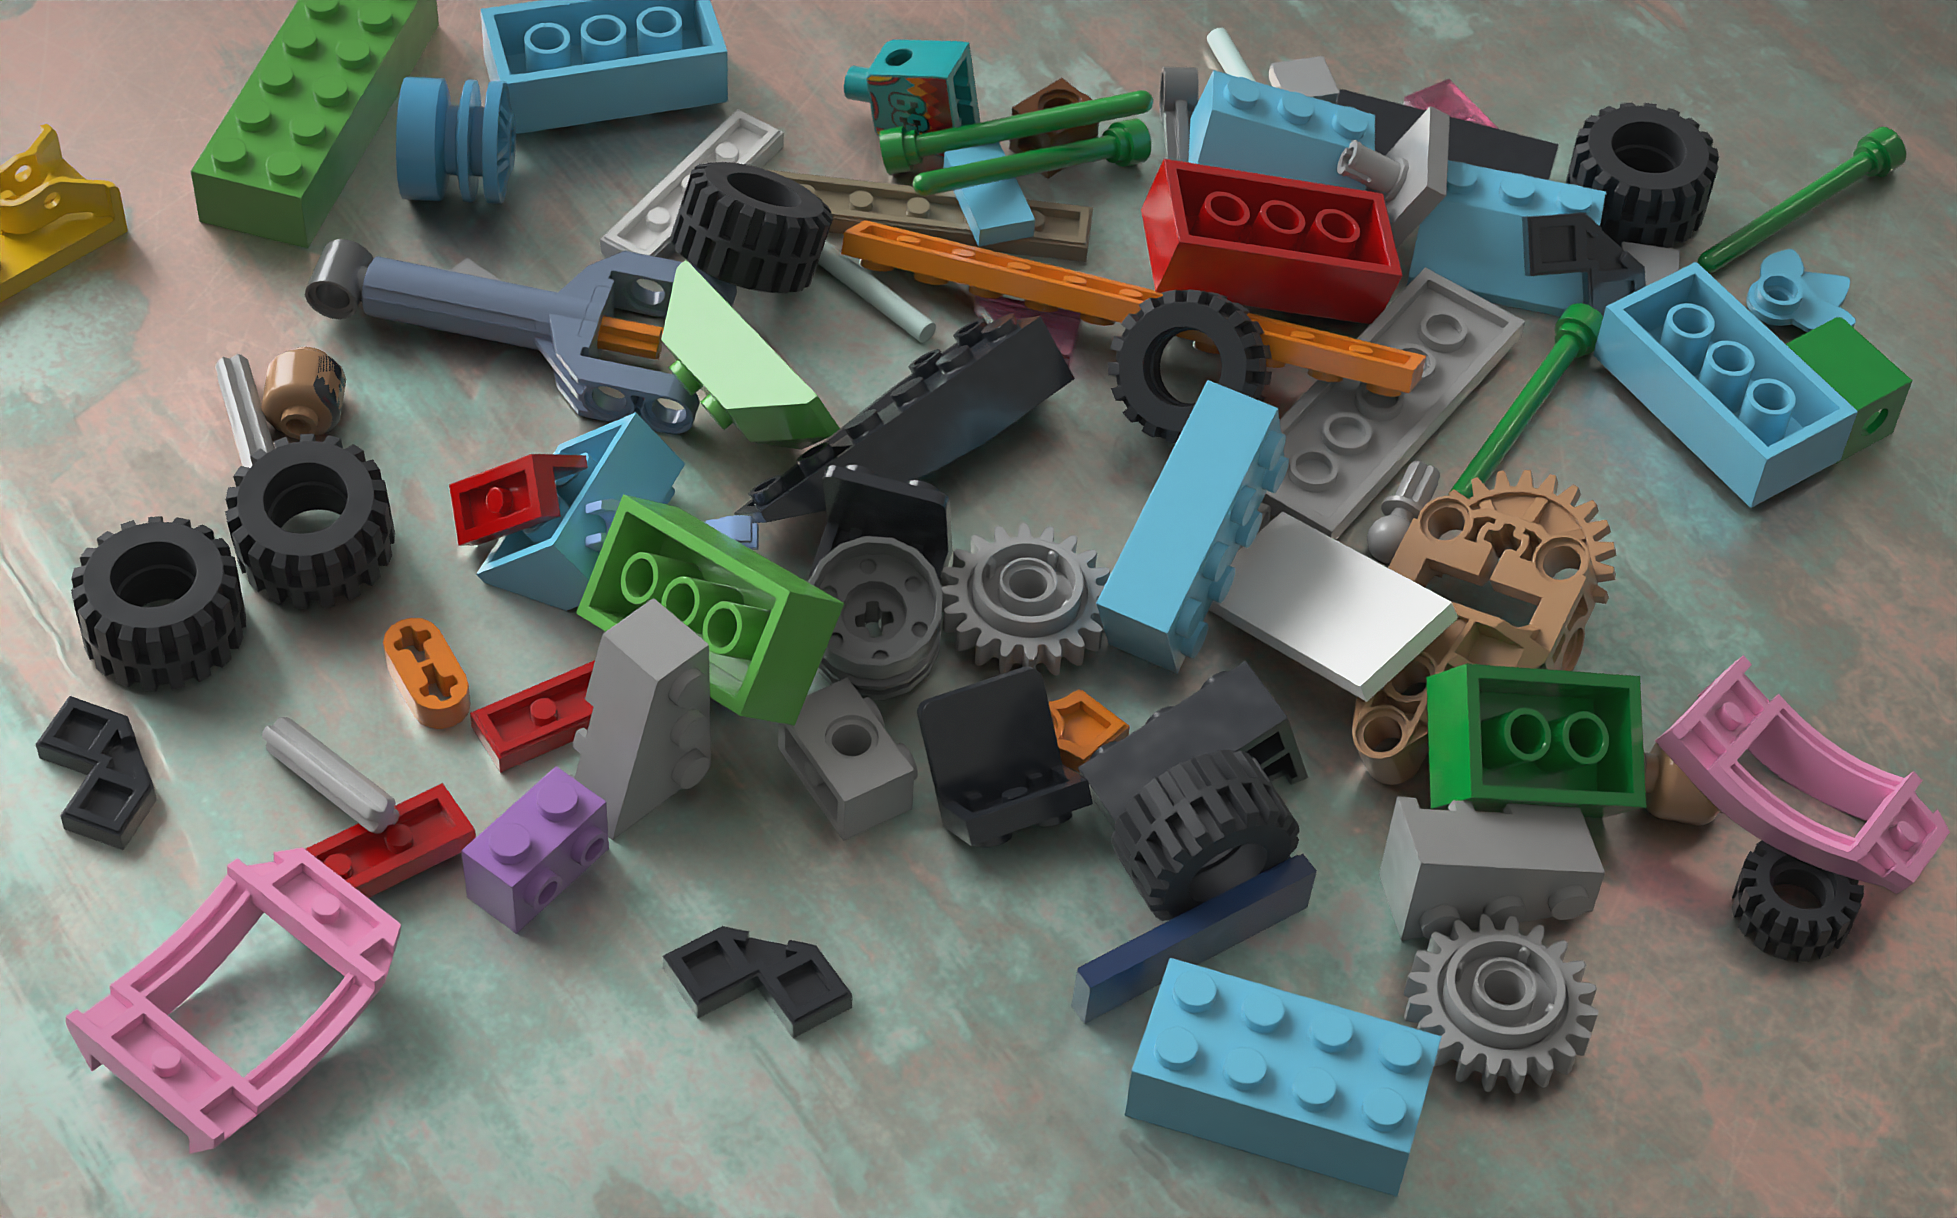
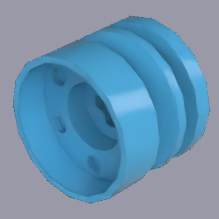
[396,77,516,204]

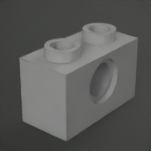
[778,678,918,841]

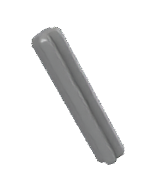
[215,354,274,468]
[262,717,399,833]

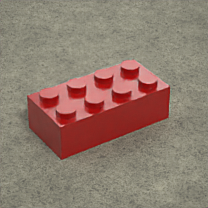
[1141,159,1403,324]

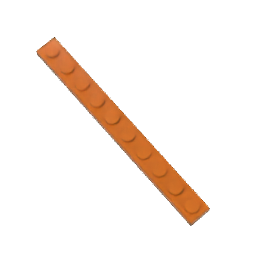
[841,220,1426,397]

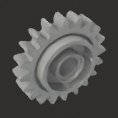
[941,523,1110,676]
[1404,914,1598,1093]

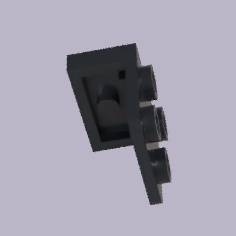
[809,465,953,586]
[917,666,1093,848]

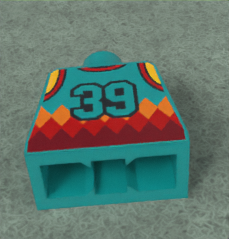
[844,39,981,158]

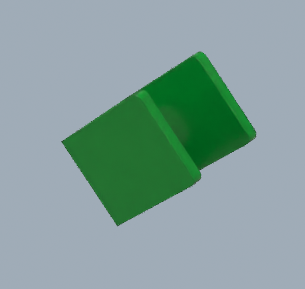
[1786,317,1913,464]

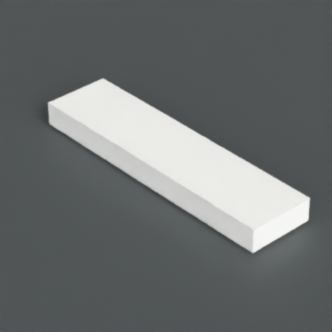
[600,109,784,259]

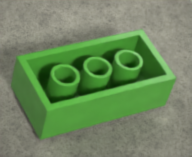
[576,494,844,726]

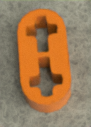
[383,618,471,729]

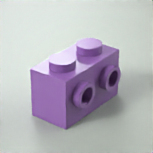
[461,766,609,934]

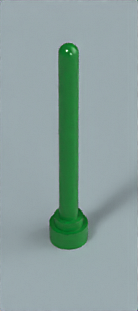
[879,90,1153,175]
[913,118,1152,196]
[1697,127,1906,274]
[1448,303,1603,499]

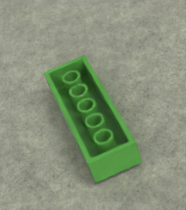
[191,0,439,249]

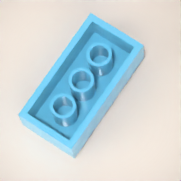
[480,0,728,134]
[1593,262,1858,508]
[1096,380,1289,674]
[1125,958,1442,1197]

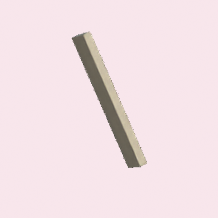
[765,169,1093,262]

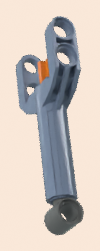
[305,239,737,434]

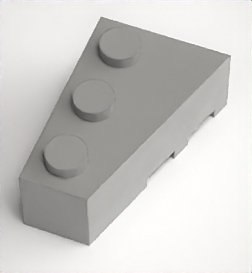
[569,598,711,840]
[1379,797,1605,941]

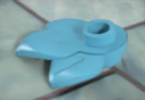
[1746,249,1856,332]

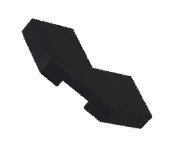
[1522,212,1646,316]
[35,696,157,850]
[662,926,852,1038]

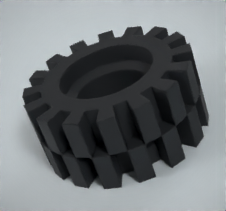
[1732,840,1864,962]

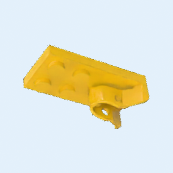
[0,124,128,303]

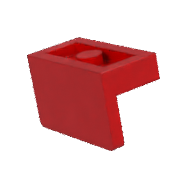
[449,454,588,546]

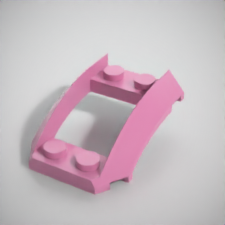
[1655,655,1950,894]
[66,848,401,1154]

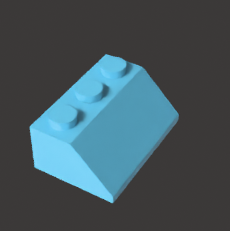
[1188,70,1375,191]
[1407,160,1606,317]
[476,412,685,611]

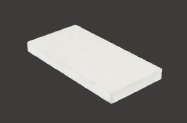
[1209,512,1458,702]

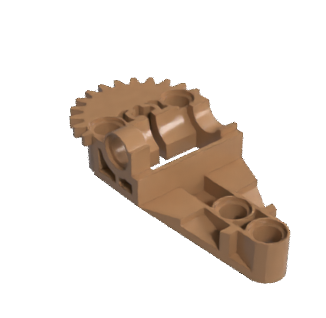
[1352,470,1617,785]

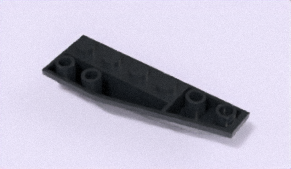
[734,314,1075,523]

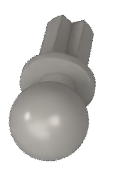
[1367,461,1440,564]

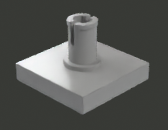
[1337,106,1450,249]

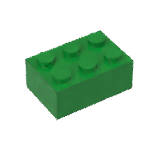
[1426,664,1646,818]

